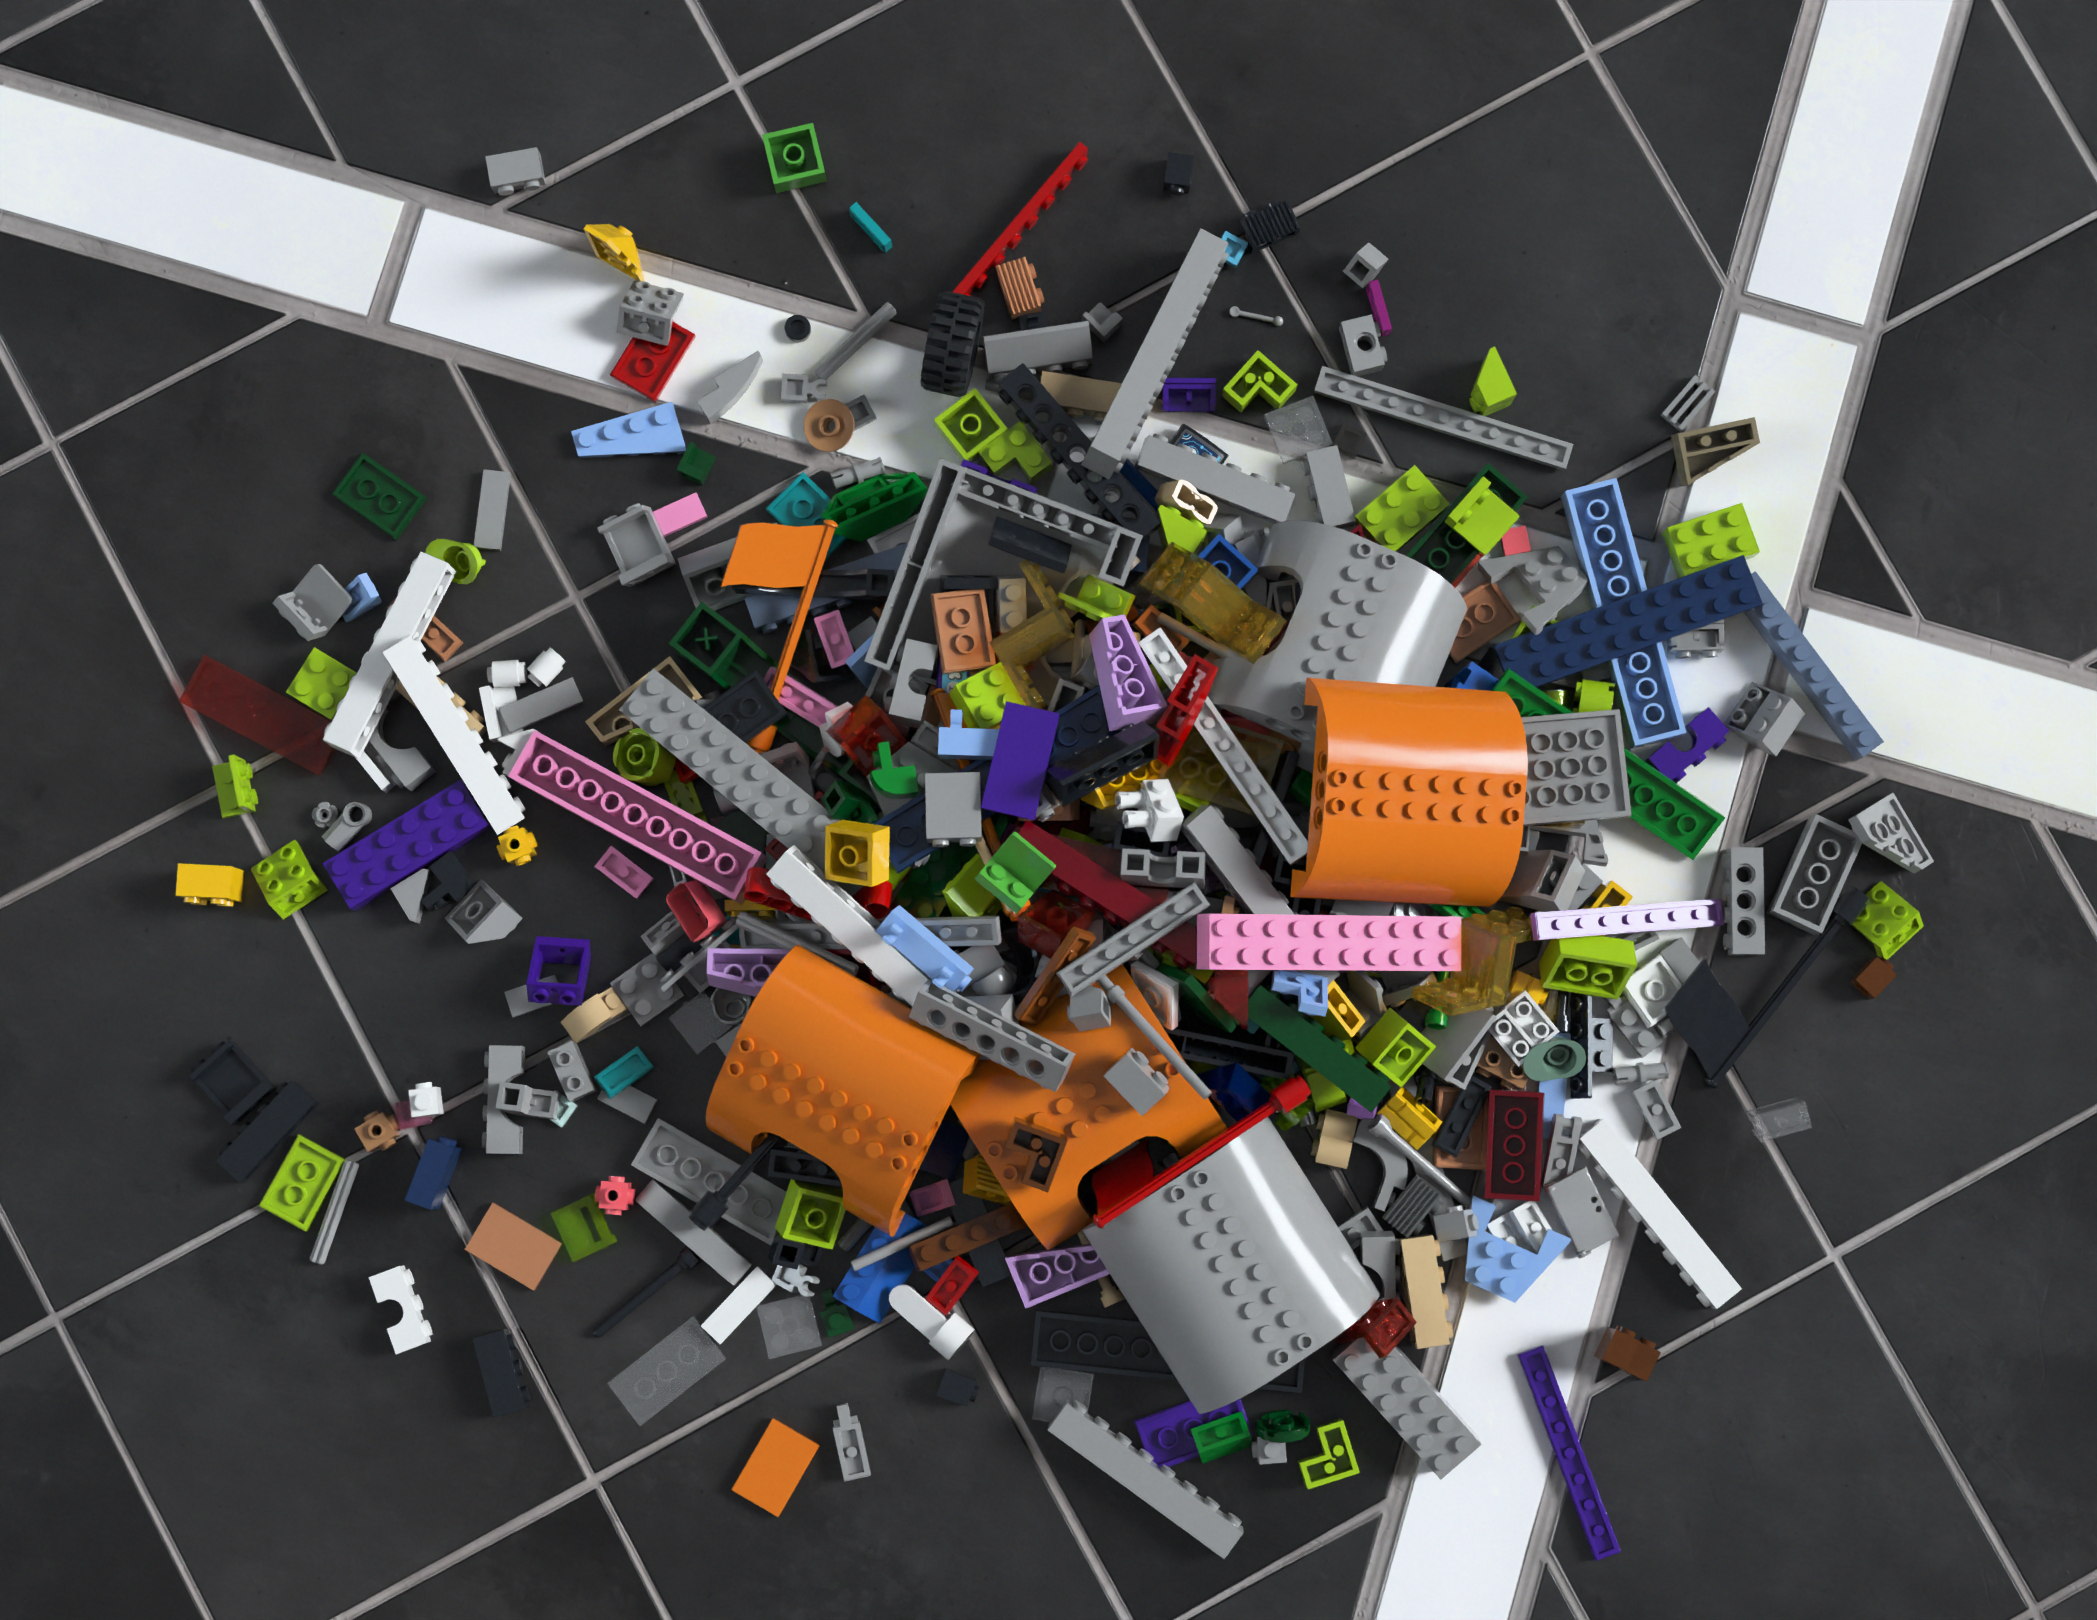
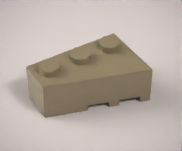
[1671,417,1760,487]

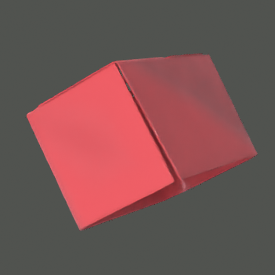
[666,880,727,942]

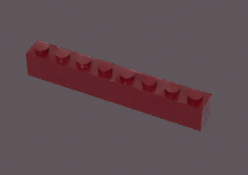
[1018,820,1197,970]

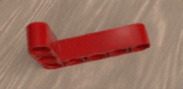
[744,867,892,921]

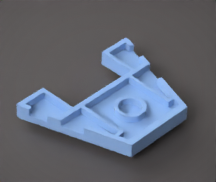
[1465,1195,1571,1303]

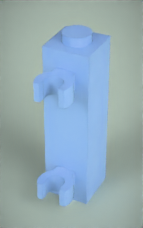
[938,709,999,760]
[876,905,974,992]

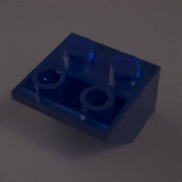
[1196,1062,1271,1122]

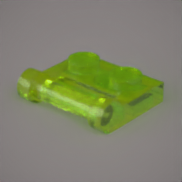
[551,1193,617,1262]

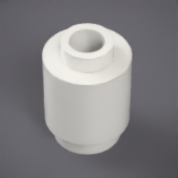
[527,647,566,687]
[487,660,527,688]

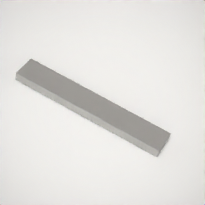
[1057,882,1210,997]

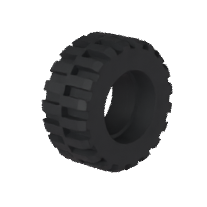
[920,291,985,397]

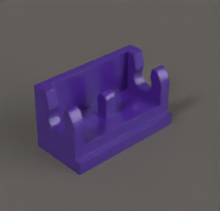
[1162,378,1216,412]

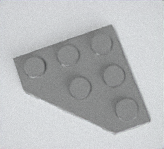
[1848,793,1934,873]

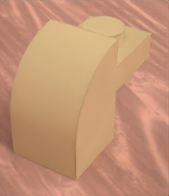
[561,987,628,1044]

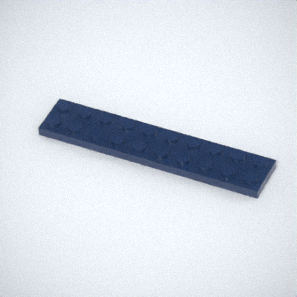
[1494,555,1763,687]
[873,685,1122,873]

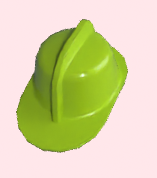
[425,539,486,585]

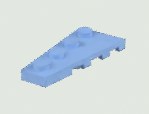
[571,402,686,458]

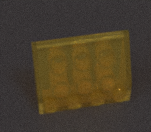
[1158,723,1284,817]

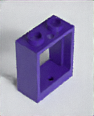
[526,936,591,1005]

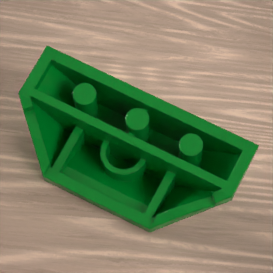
[821,472,928,542]

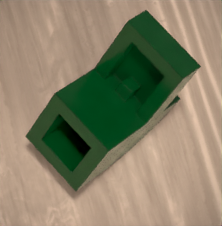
[821,780,879,824]

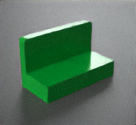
[1191,1411,1252,1464]

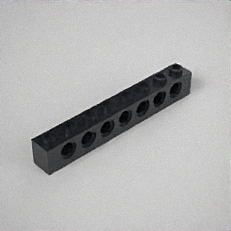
[998,363,1161,543]

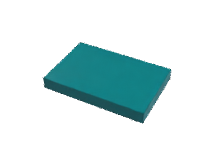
[766,472,848,562]

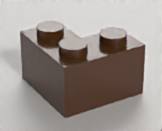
[1005,1117,1068,1193]
[1594,1325,1661,1382]

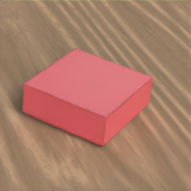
[1500,525,1531,556]

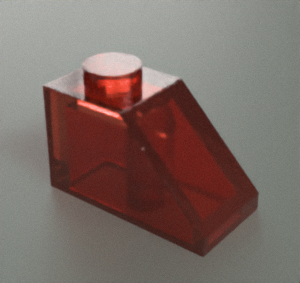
[1209,970,1249,1029]

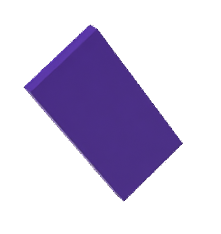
[981,701,1060,821]
[1134,1398,1254,1467]

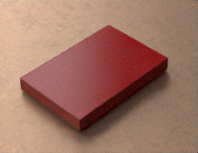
[610,321,696,403]

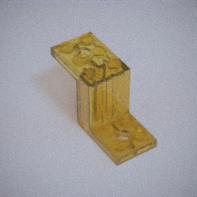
[1140,542,1286,664]
[989,559,1075,710]
[1411,907,1533,1016]

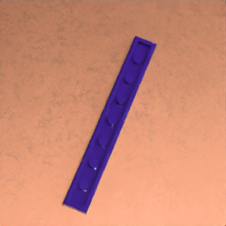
[1517,1345,1621,1561]

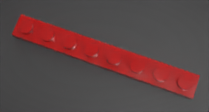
[953,142,1088,296]

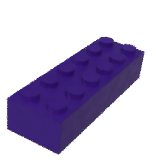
[323,780,493,911]

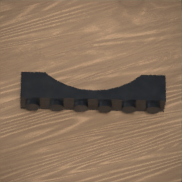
[732,569,896,601]

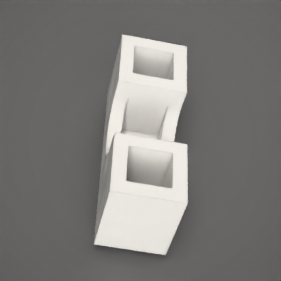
[369,1265,433,1354]

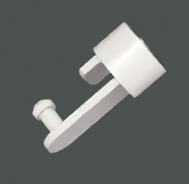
[889,1284,975,1361]

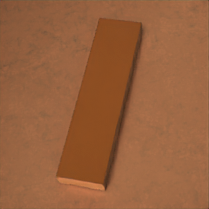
[1014,926,1096,1025]

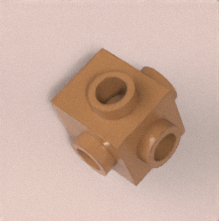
[355,1110,401,1152]

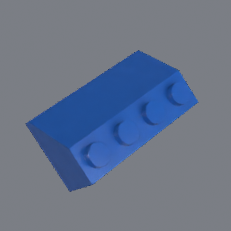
[833,1209,934,1323]

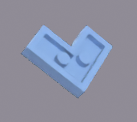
[1271,970,1328,1017]

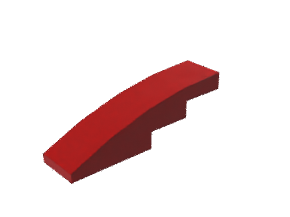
[1156,654,1218,767]

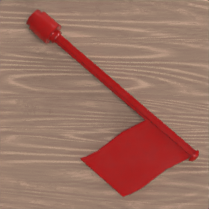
[1092,1075,1311,1229]

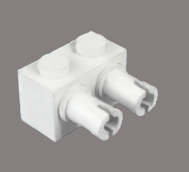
[1115,779,1184,842]

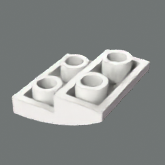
[1488,989,1560,1067]

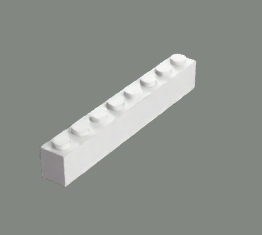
[323,552,456,759]
[382,634,526,835]
[766,845,956,1007]
[1577,1118,1742,1309]

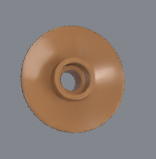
[804,399,855,452]

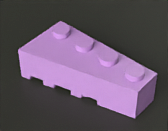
[1089,614,1168,731]
[706,948,789,997]
[1005,1243,1110,1308]

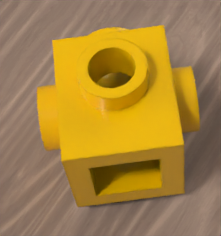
[497,826,538,866]

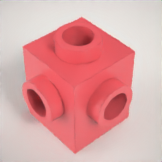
[595,1176,635,1215]

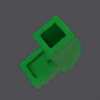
[870,741,919,799]

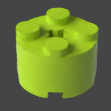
[1573,679,1615,713]
[613,728,676,786]

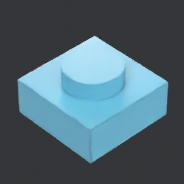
[1221,231,1248,268]

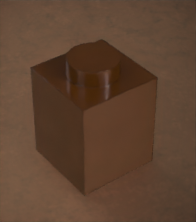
[1850,957,1897,999]

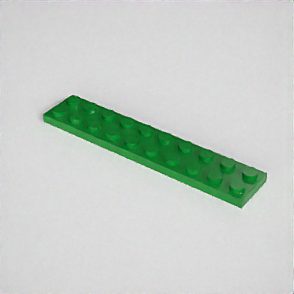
[1491,668,1725,860]

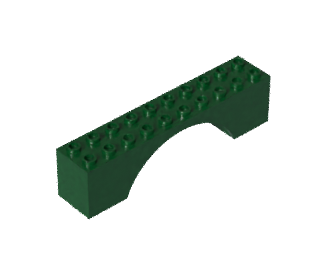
[668,601,897,810]

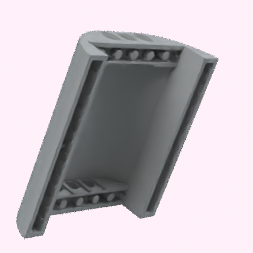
[1082,1117,1380,1414]

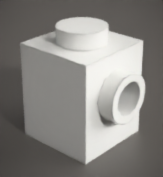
[408,1082,444,1118]

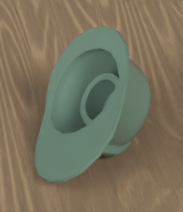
[1523,1036,1586,1081]

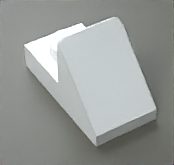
[497,729,538,776]

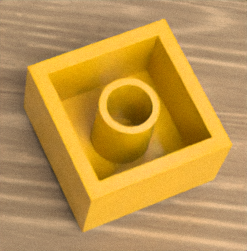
[825,820,890,887]
[176,863,244,907]

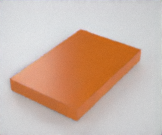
[732,1418,820,1517]

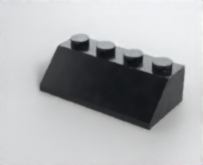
[1047,721,1159,807]

